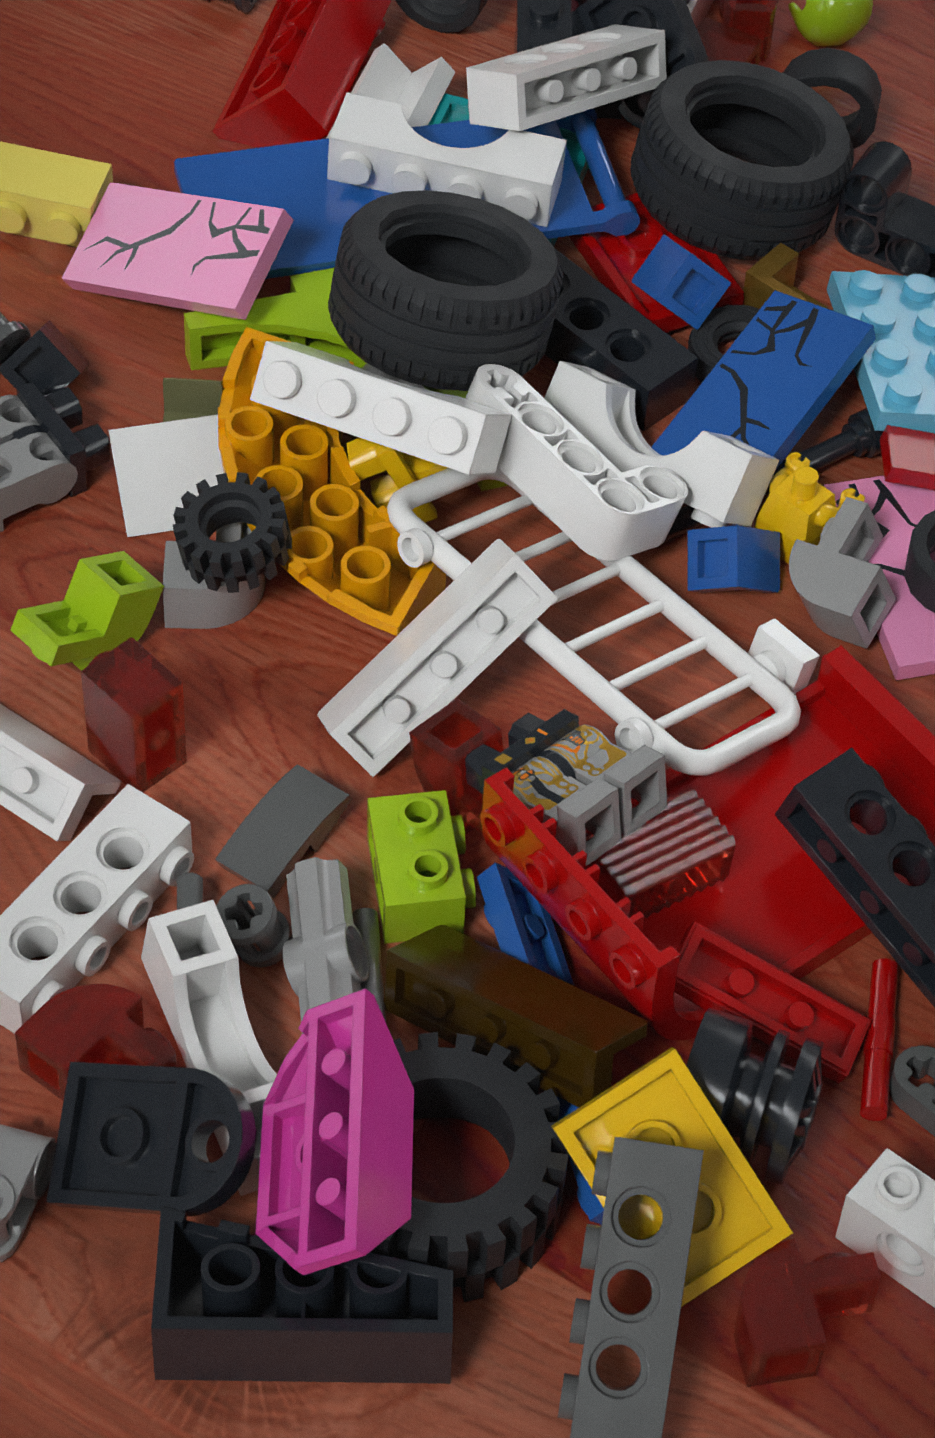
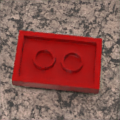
[569,193,744,333]

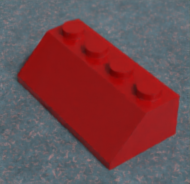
[212,0,392,148]

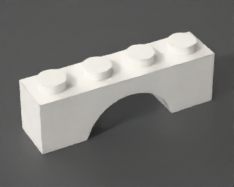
[327,92,567,227]
[250,341,512,475]
[544,361,779,528]
[141,900,277,1196]

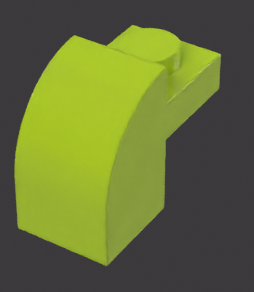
[10,551,164,677]

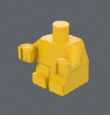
[755,452,865,565]

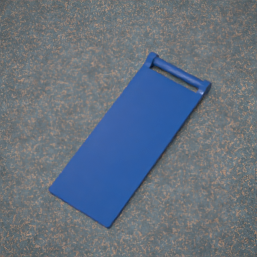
[174,108,640,279]

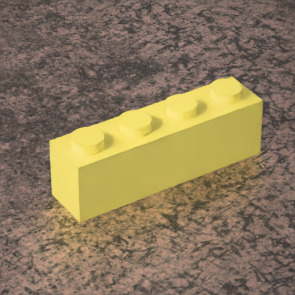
[0,141,113,247]

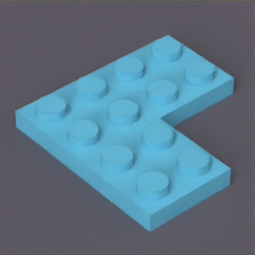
[826,270,935,433]

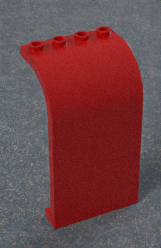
[480,645,935,1041]

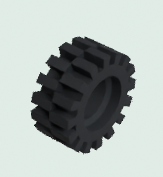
[173,472,292,593]

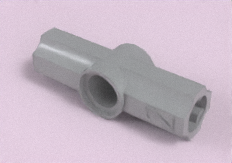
[283,857,370,1034]

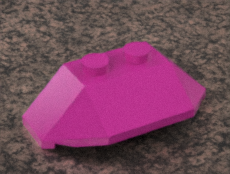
[256,988,414,1275]

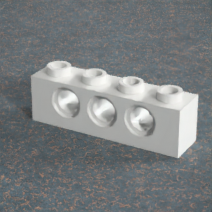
[466,24,667,131]
[0,784,194,1040]
[835,1148,935,1308]

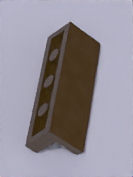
[385,925,648,1108]

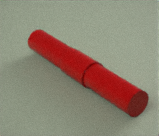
[860,958,899,1121]

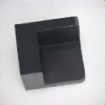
[0,320,89,396]

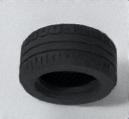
[630,60,854,261]
[328,190,563,391]

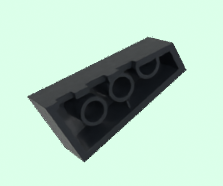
[151,1206,453,1384]

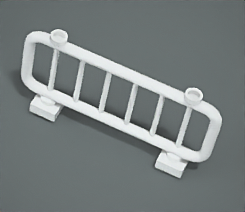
[387,467,820,776]

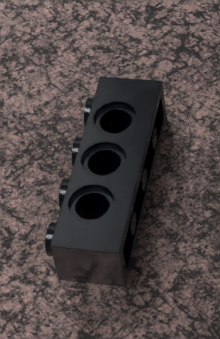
[545,247,698,431]
[774,748,935,1008]

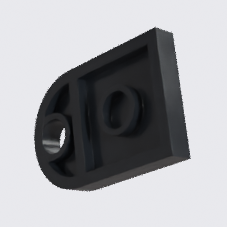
[577,0,708,128]
[46,1062,257,1216]

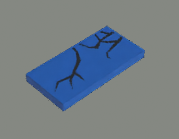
[651,290,876,471]

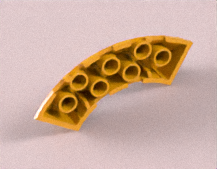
[218,327,448,636]

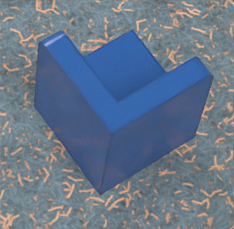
[632,235,731,330]
[688,525,780,593]

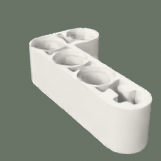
[465,364,688,561]

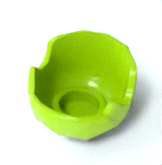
[788,0,873,47]

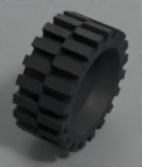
[370,1032,569,1302]

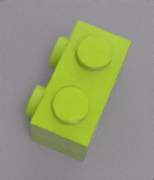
[367,790,476,944]

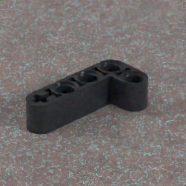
[835,141,935,278]

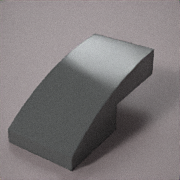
[215,764,352,899]

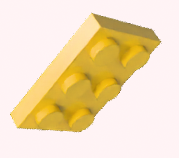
[551,1048,793,1307]

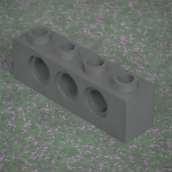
[558,1137,704,1438]

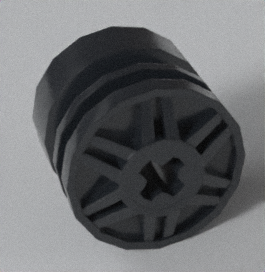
[686,1008,824,1185]

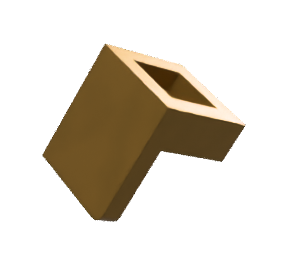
[742,243,827,309]

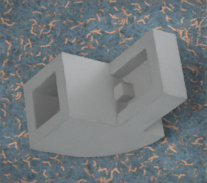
[789,497,896,649]
[163,522,266,629]

